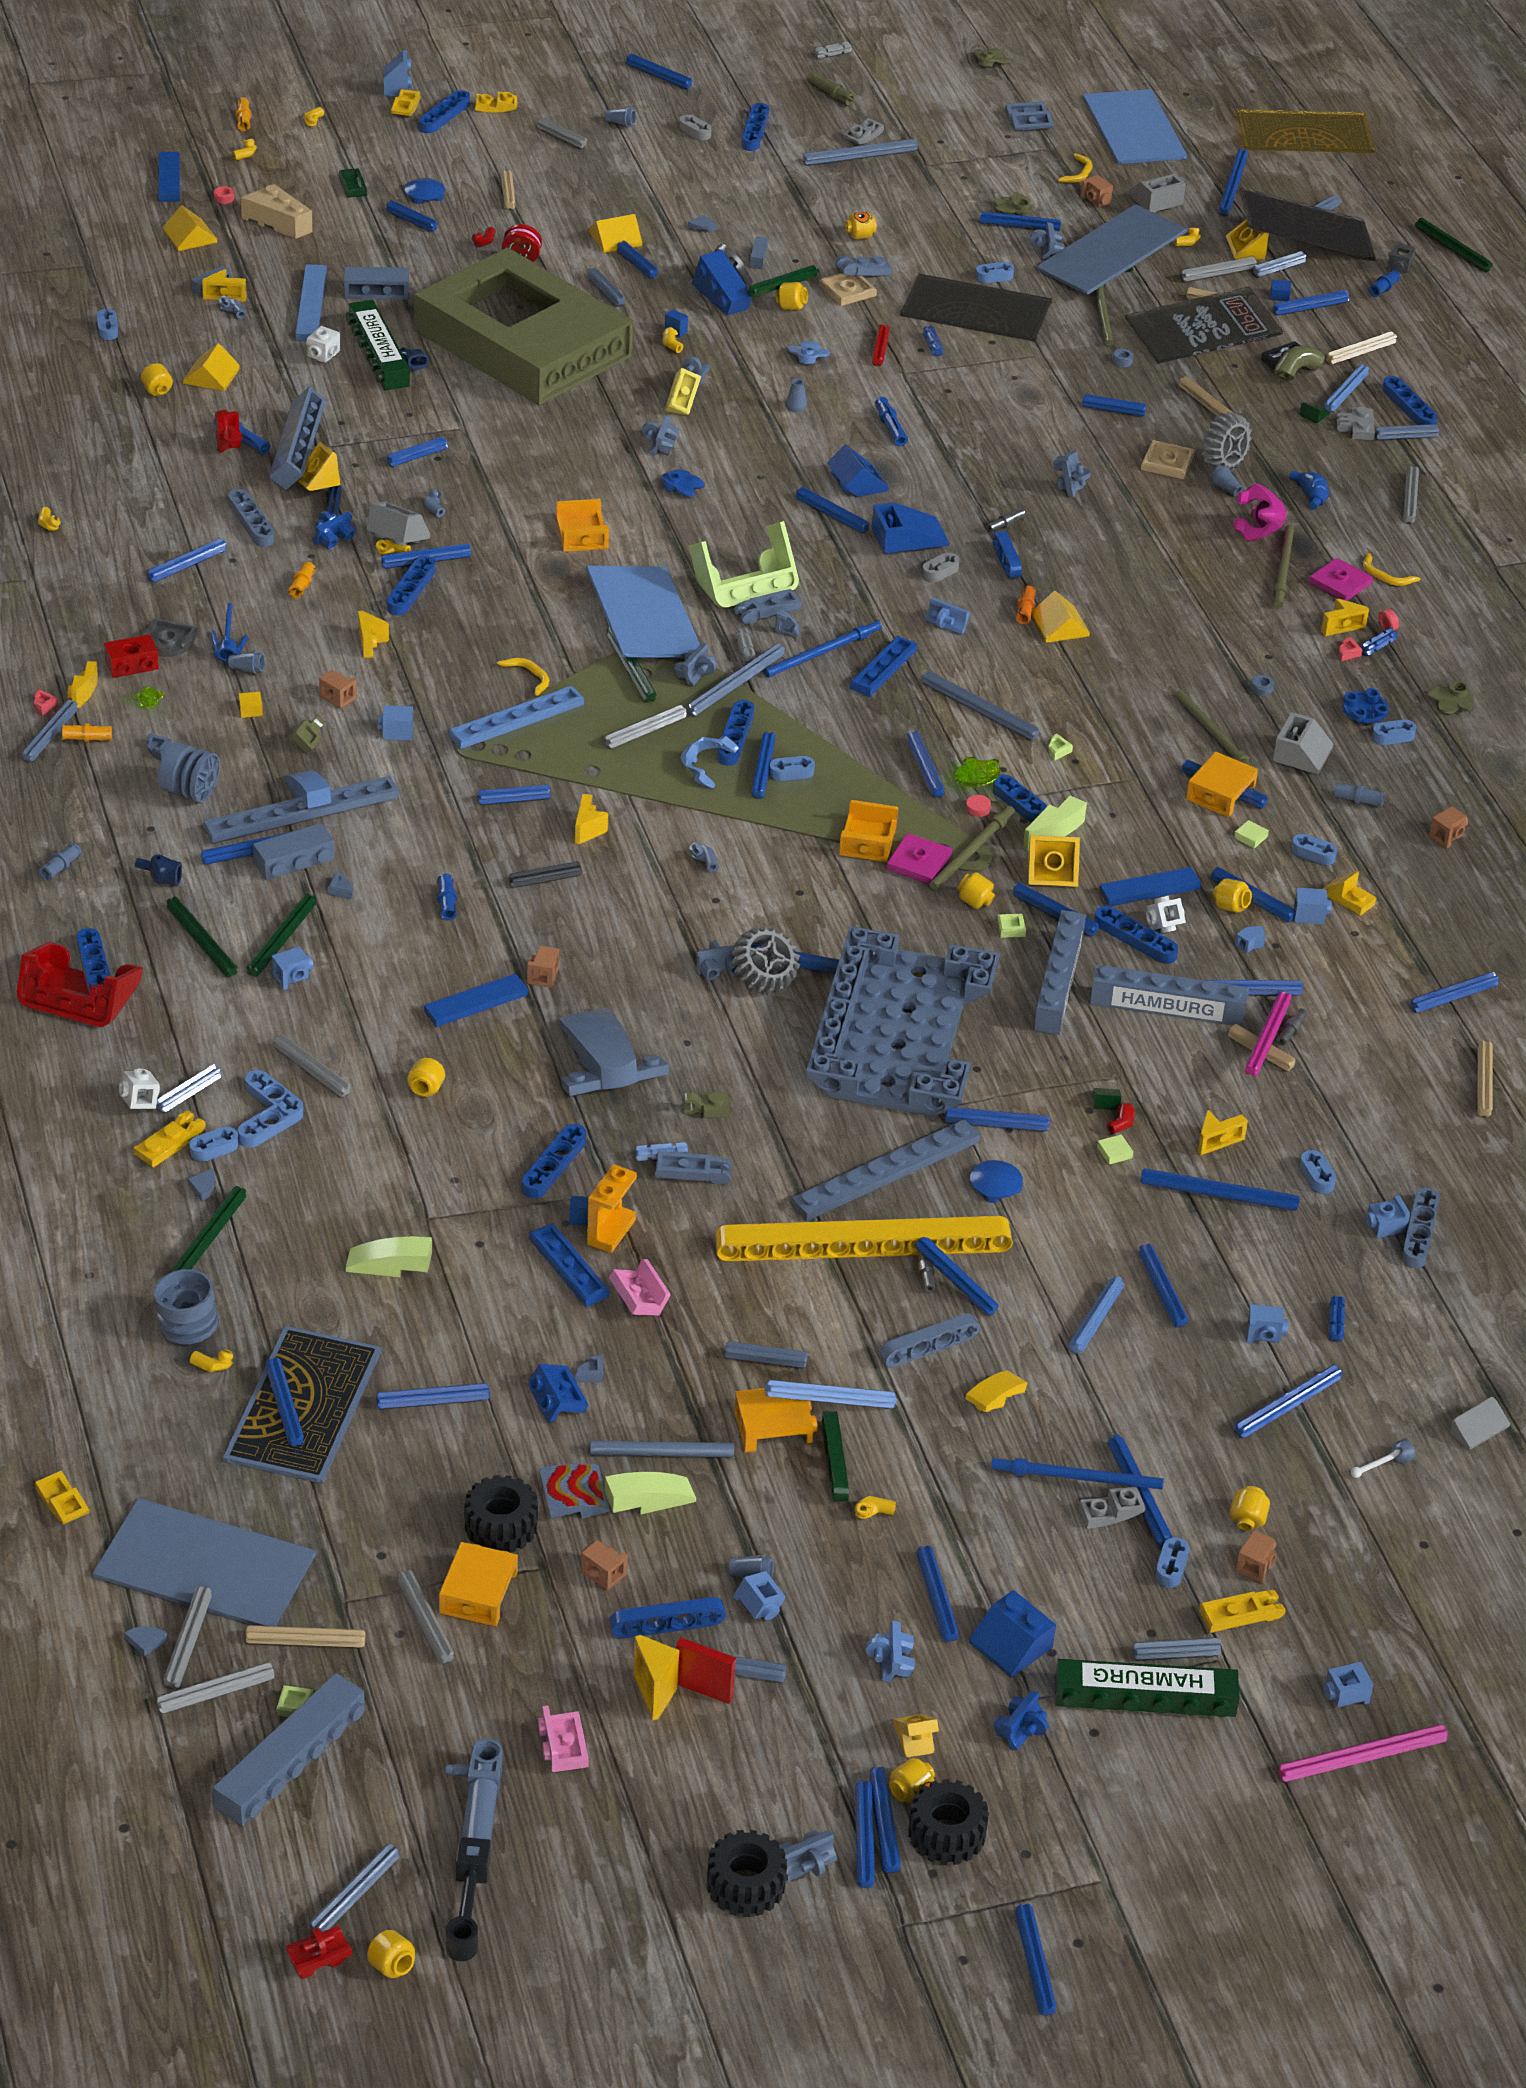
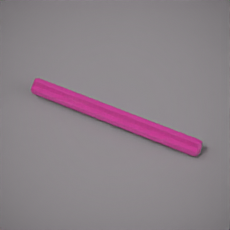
[1244,991,1292,1077]
[1278,1724,1448,1782]

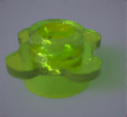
[135,687,164,709]

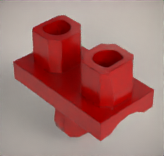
[215,409,242,453]
[285,1925,352,1979]

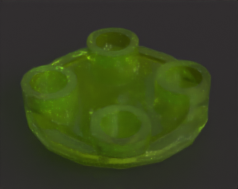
[953,757,1001,787]

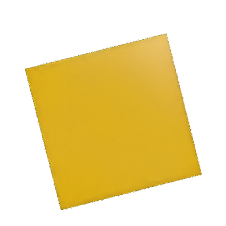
[239,692,263,718]

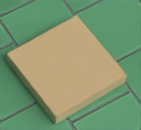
[819,273,877,306]
[1141,440,1195,479]

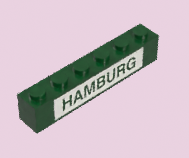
[346,300,410,391]
[1055,1659,1240,1717]

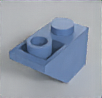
[383,50,412,96]

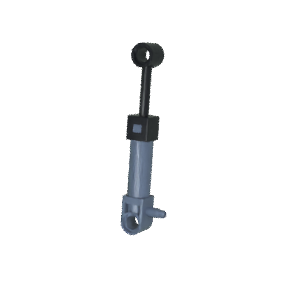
[445,1738,503,1962]

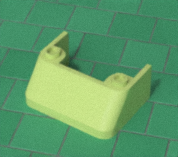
[688,521,799,608]

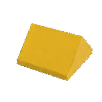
[163,205,217,251]
[588,214,642,253]
[1226,217,1269,260]
[183,343,240,392]
[297,442,340,491]
[1031,590,1090,643]
[1027,835,1080,887]
[633,1635,679,1721]

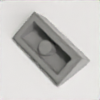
[1450,1396,1510,1450]

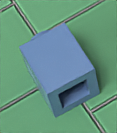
[378,705,413,740]
[1293,888,1331,925]

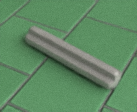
[537,118,587,149]

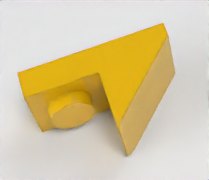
[202,269,247,302]
[1321,599,1369,637]
[358,611,389,658]
[575,794,608,844]
[1322,871,1376,916]
[1198,1110,1248,1156]
[893,1714,939,1758]

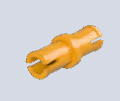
[235,97,251,131]
[288,562,316,598]
[62,723,112,743]

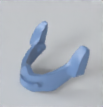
[680,736,738,789]

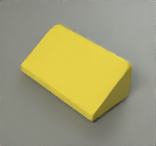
[665,368,701,415]

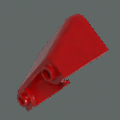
[16,942,143,1027]

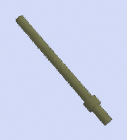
[1095,285,1114,346]
[1273,525,1294,608]
[1175,690,1254,767]
[929,806,1015,890]

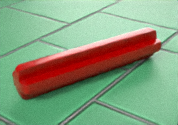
[872,324,890,366]

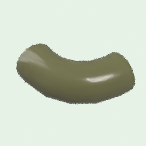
[1274,345,1325,380]

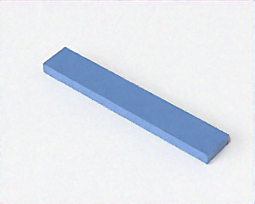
[296,264,327,341]
[448,686,584,749]

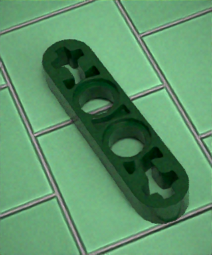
[822,1411,849,1502]

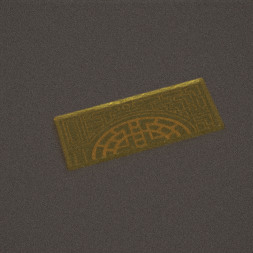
[1237,109,1375,153]

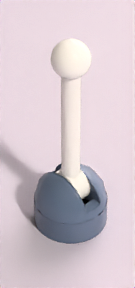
[1350,1438,1415,1478]

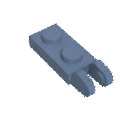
[835,255,892,276]
[734,589,801,624]
[655,1151,732,1185]

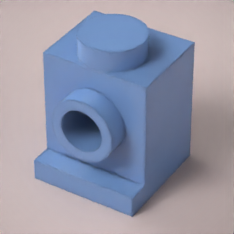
[272,946,314,990]
[1365,1195,1410,1238]
[1247,1304,1288,1344]
[733,1571,786,1621]
[1323,1662,1374,1707]

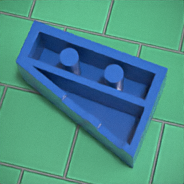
[692,249,752,316]

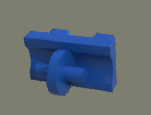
[312,511,356,549]
[994,1690,1049,1750]

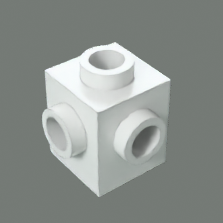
[306,326,340,363]
[1146,896,1186,933]
[119,1068,160,1109]

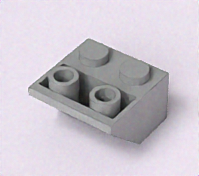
[1127,174,1186,213]
[367,501,430,545]
[1273,712,1334,774]

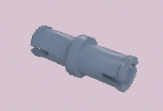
[1334,782,1385,807]
[39,842,82,881]

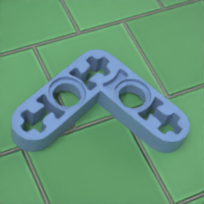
[238,1070,304,1148]

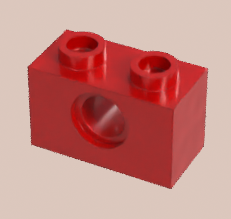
[104,634,159,678]

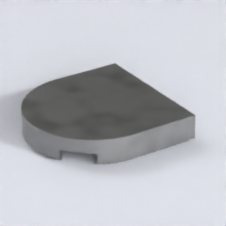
[714,243,753,287]
[144,618,199,657]

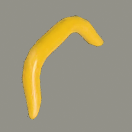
[1058,153,1093,183]
[1363,553,1420,586]
[497,658,550,696]

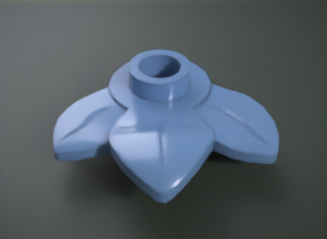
[788,341,830,364]

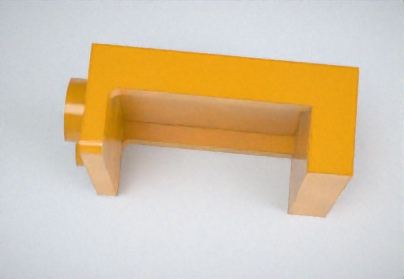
[556,499,609,552]
[1186,751,1258,817]
[839,800,898,862]
[587,1164,637,1254]
[734,1388,817,1452]
[439,1542,518,1627]

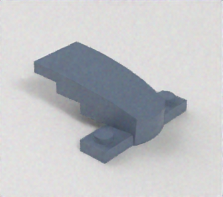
[558,1007,669,1096]

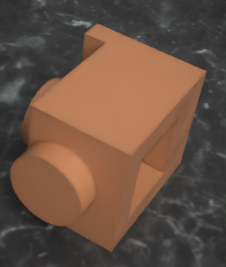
[1080,175,1113,208]
[319,670,357,709]
[1429,806,1468,848]
[527,946,560,988]
[1236,1530,1277,1584]
[581,1540,628,1591]

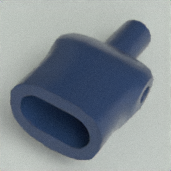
[400,347,429,370]
[135,854,182,886]

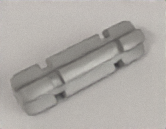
[814,41,851,59]
[735,627,755,663]

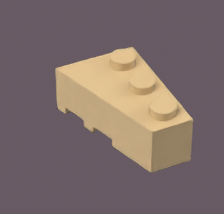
[241,184,312,239]

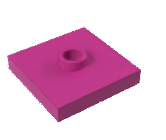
[1309,558,1373,601]
[887,833,952,884]

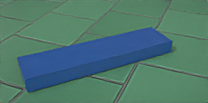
[159,152,180,202]
[850,636,918,697]
[1099,867,1201,906]
[424,973,528,1027]
[529,1223,610,1307]

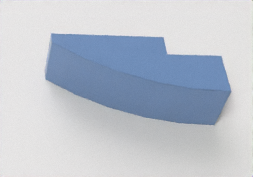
[284,770,331,809]

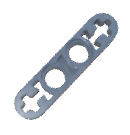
[229,489,275,547]
[1402,1187,1440,1268]
[879,1313,980,1368]

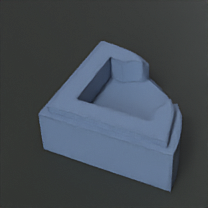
[688,215,717,232]
[775,609,800,637]
[147,734,172,760]
[328,872,353,899]
[188,1169,216,1201]
[575,1355,603,1382]
[124,1626,168,1657]

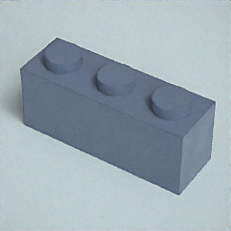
[344,267,409,300]
[253,823,334,880]

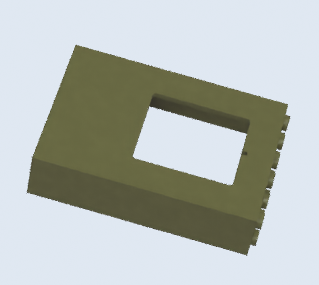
[414,247,633,405]

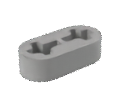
[679,115,712,140]
[922,553,960,582]

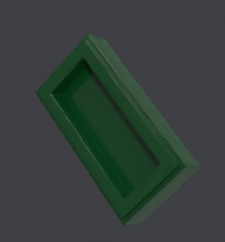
[339,168,367,198]

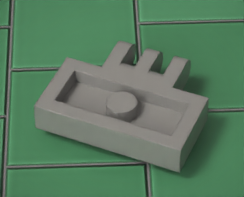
[1336,407,1375,440]

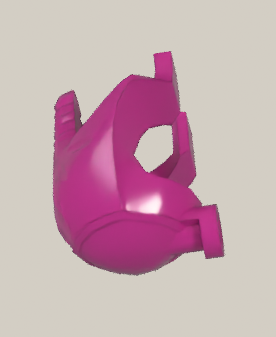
[1233,484,1287,541]

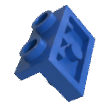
[528,1364,589,1423]

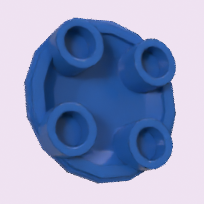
[404,178,445,204]
[1342,688,1389,723]
[970,1160,1023,1203]

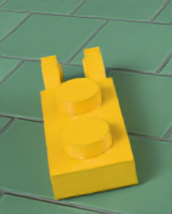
[134,1110,206,1168]
[1199,1590,1286,1633]

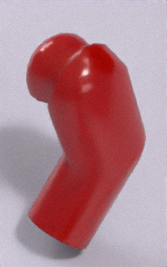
[472,227,496,247]
[1107,1103,1135,1135]

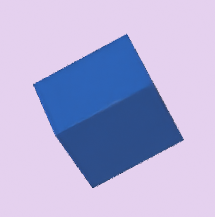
[1270,279,1291,301]
[665,309,688,337]
[569,1196,589,1226]

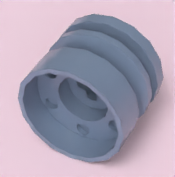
[158,741,220,803]
[154,1269,219,1345]

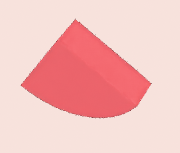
[1338,637,1362,661]
[34,689,58,716]

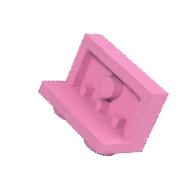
[609,1259,670,1316]
[537,1705,589,1772]

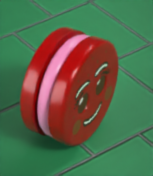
[502,224,542,262]

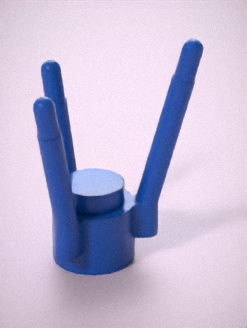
[210,603,248,662]

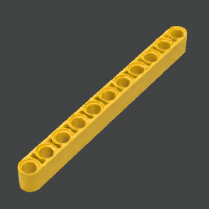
[715,1216,1013,1262]

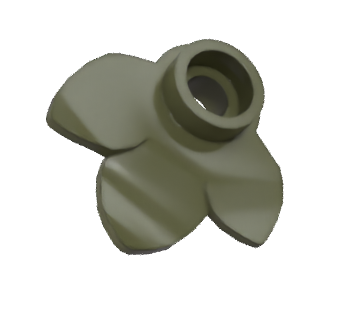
[974,48,1010,67]
[995,192,1032,216]
[1427,681,1474,714]

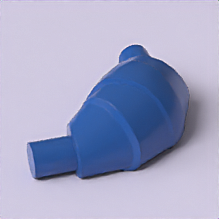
[1290,471,1329,510]

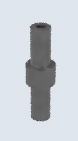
[986,508,1026,532]
[1277,1008,1308,1046]
[917,1250,935,1293]

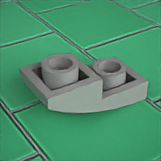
[843,118,884,145]
[1078,1487,1145,1529]

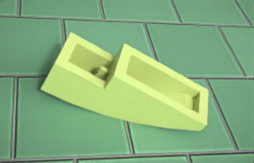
[1023,796,1087,850]
[346,1236,432,1277]
[604,1472,696,1514]

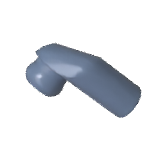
[218,296,246,319]
[689,842,719,872]

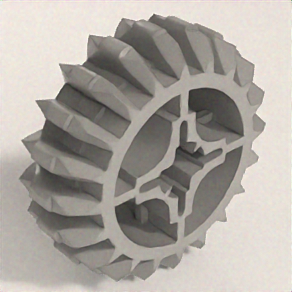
[1201,412,1252,472]
[731,925,800,994]

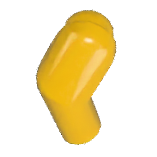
[304,107,324,127]
[232,139,257,161]
[1174,228,1200,247]
[662,327,683,353]
[38,507,61,531]
[375,539,411,555]
[190,1349,233,1372]
[854,1496,896,1519]

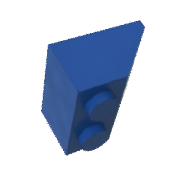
[827,444,890,497]
[969,1590,1056,1678]

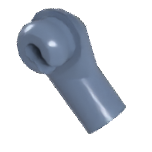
[424,489,445,518]

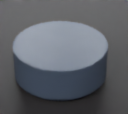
[1112,349,1134,367]
[1250,675,1274,696]

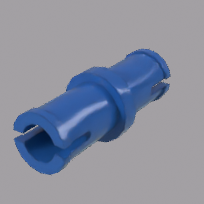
[1369,270,1400,297]
[437,874,457,920]

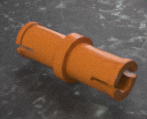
[1016,586,1036,624]

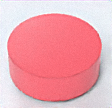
[213,186,234,204]
[1378,609,1399,631]
[966,795,991,817]

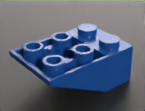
[871,503,949,553]

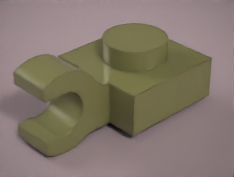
[290,715,325,754]
[683,1092,730,1118]

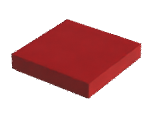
[676,1637,736,1704]

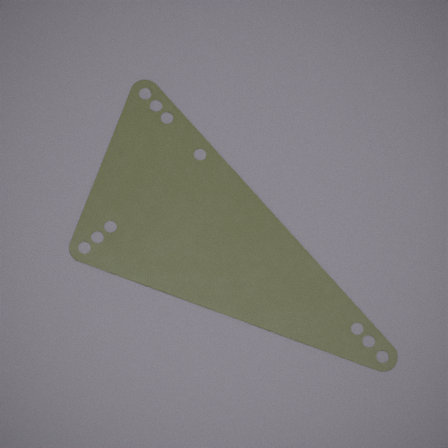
[455,652,992,871]

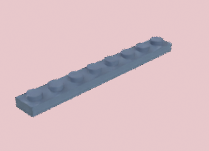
[204,776,399,843]
[791,1119,981,1221]

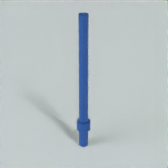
[764,621,882,678]
[991,1458,1164,1490]

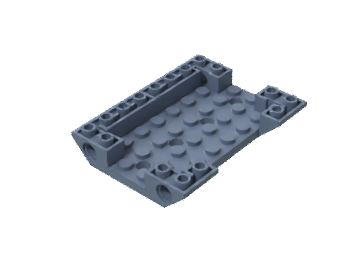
[806,926,1000,1117]

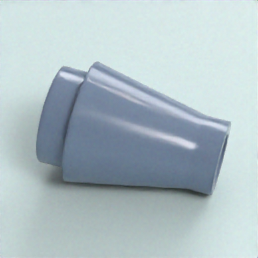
[605,107,637,127]
[786,378,807,412]
[1210,466,1243,496]
[228,650,265,674]
[729,1554,774,1578]

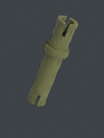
[807,71,856,106]

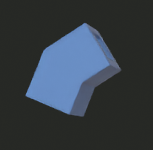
[1235,926,1266,953]

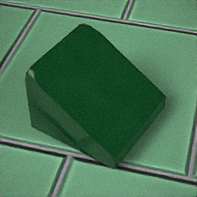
[1300,402,1330,423]
[1093,1088,1121,1110]

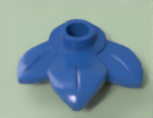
[661,469,705,497]

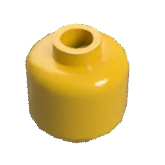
[775,282,808,310]
[140,363,173,396]
[957,872,995,909]
[1213,878,1252,913]
[407,1057,445,1097]
[1229,1486,1270,1531]
[367,1930,415,1978]

